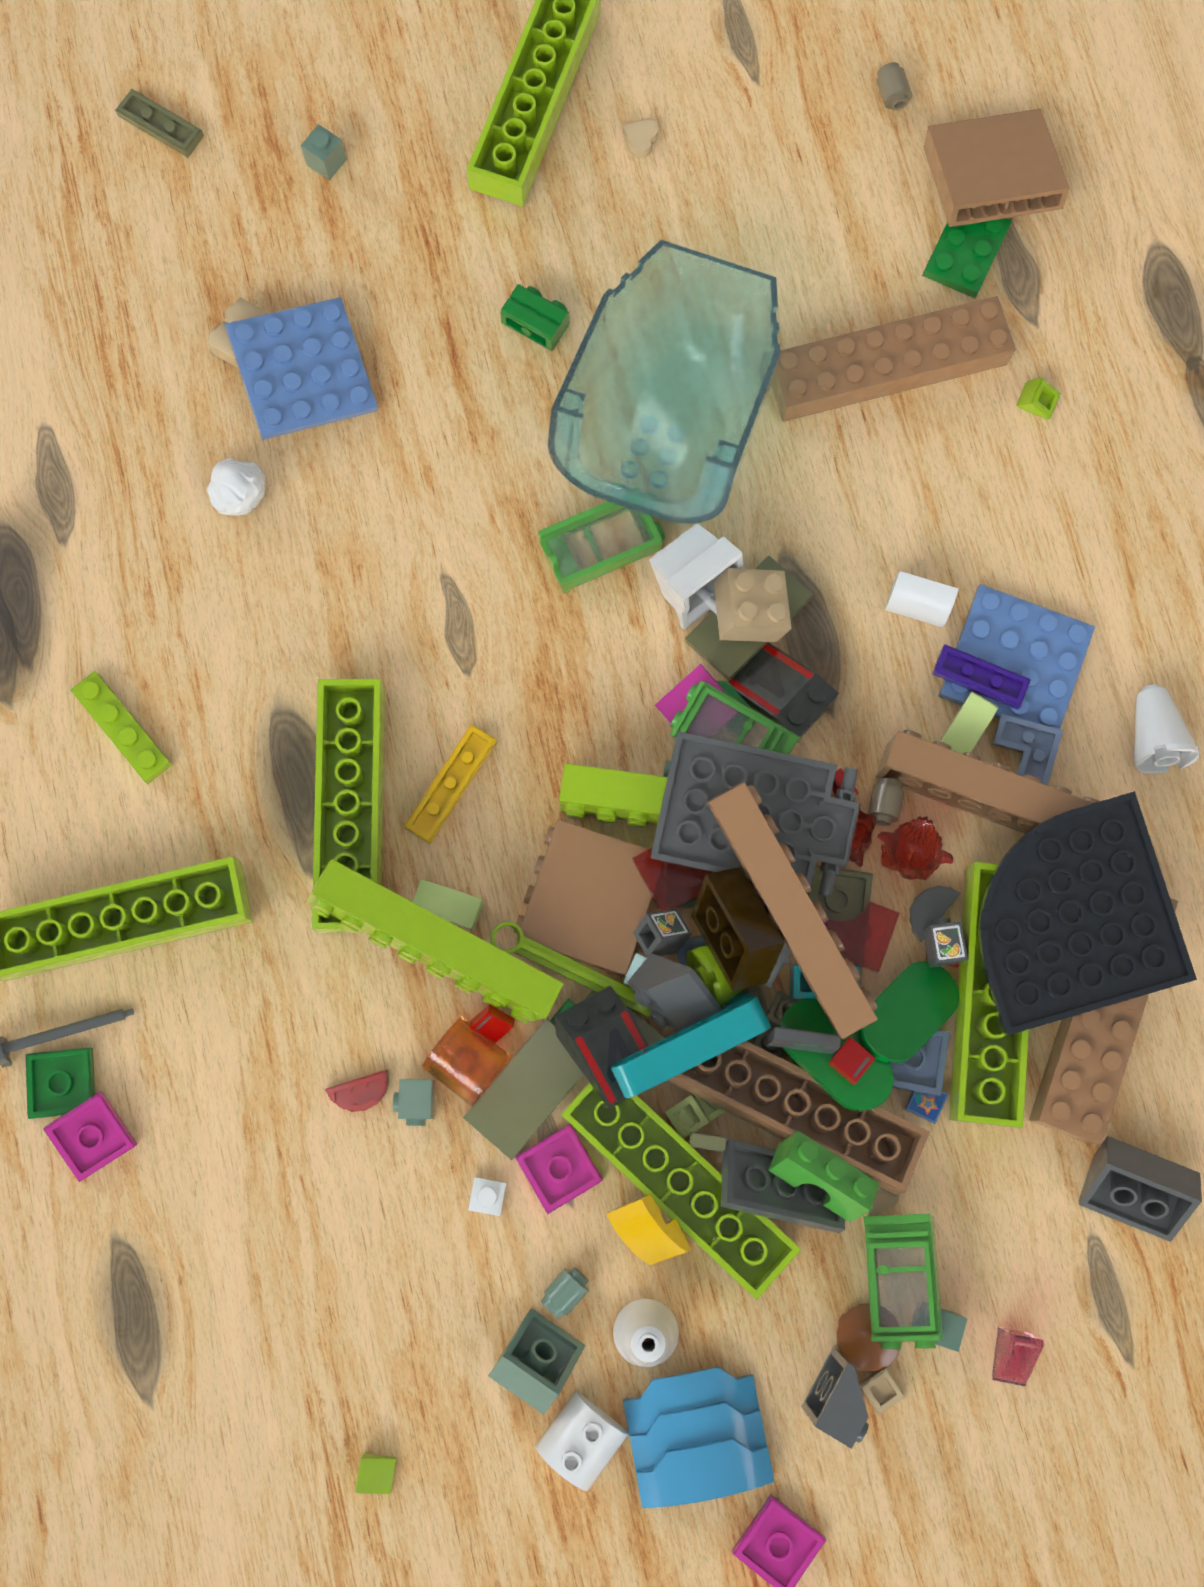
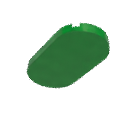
[859,961,960,1064]
[780,999,894,1111]

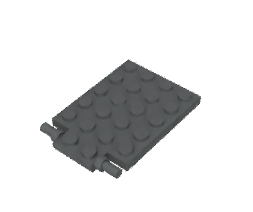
[650,731,861,897]

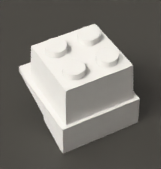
[649,523,743,630]

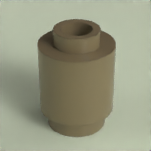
[877,62,912,110]
[868,778,904,826]

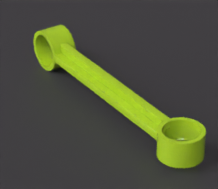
[490,922,651,1019]

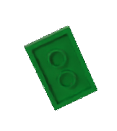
[922,218,1012,299]

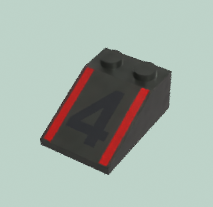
[727,642,839,737]
[555,986,648,1109]

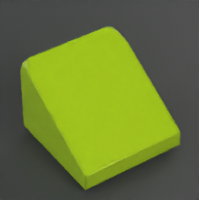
[1016,378,1061,420]
[355,1453,397,1494]

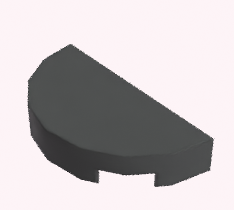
[909,886,961,942]

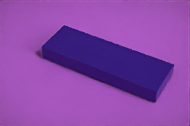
[932,644,1031,710]

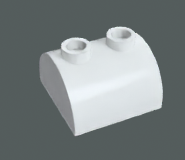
[536,1390,629,1491]

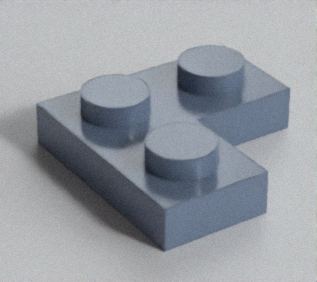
[992,714,1063,786]

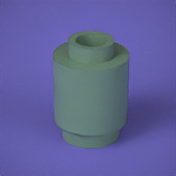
[541,1267,589,1319]

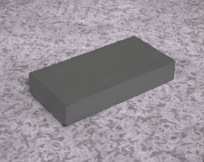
[768,1027,840,1054]

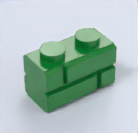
[500,284,570,351]

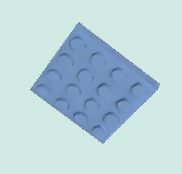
[225,297,378,440]
[938,584,1095,729]

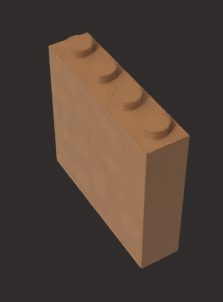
[924,108,1070,227]
[513,820,663,977]

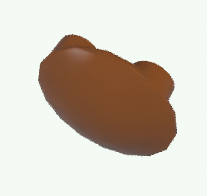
[837,1303,902,1371]

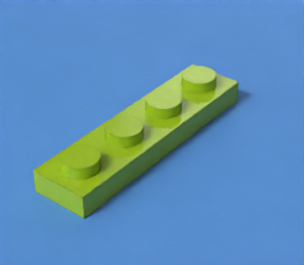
[71,671,172,784]

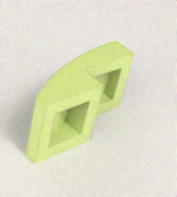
[940,691,999,754]
[413,879,484,930]
[665,1094,726,1139]

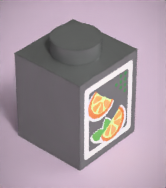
[633,909,691,958]
[923,918,968,968]

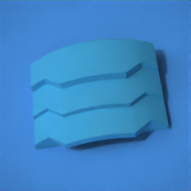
[623,1366,775,1508]

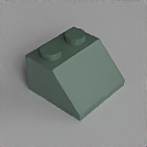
[489,1308,585,1415]

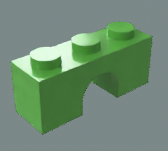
[768,1131,880,1222]

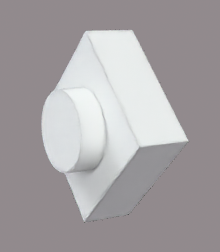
[468,1177,507,1216]

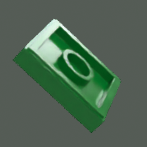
[25,1048,95,1119]

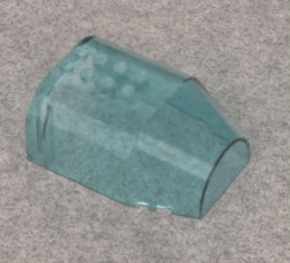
[548,240,780,524]

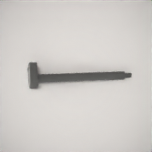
[0,1008,134,1068]

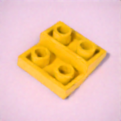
[606,1194,691,1265]

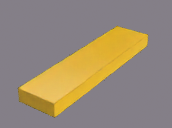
[403,724,497,844]

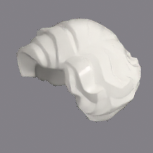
[207,458,266,516]

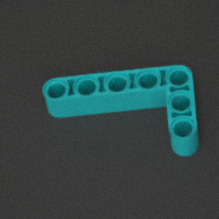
[611,990,771,1098]

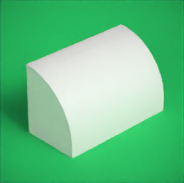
[885,571,959,627]

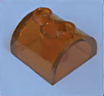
[422,1016,512,1107]

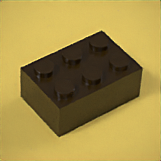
[691,867,785,991]

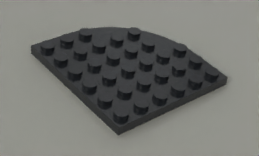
[979,791,1197,1036]

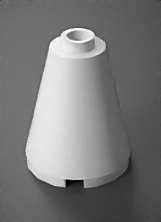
[1134,684,1199,774]
[613,1298,679,1367]

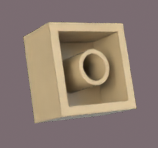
[714,568,792,642]

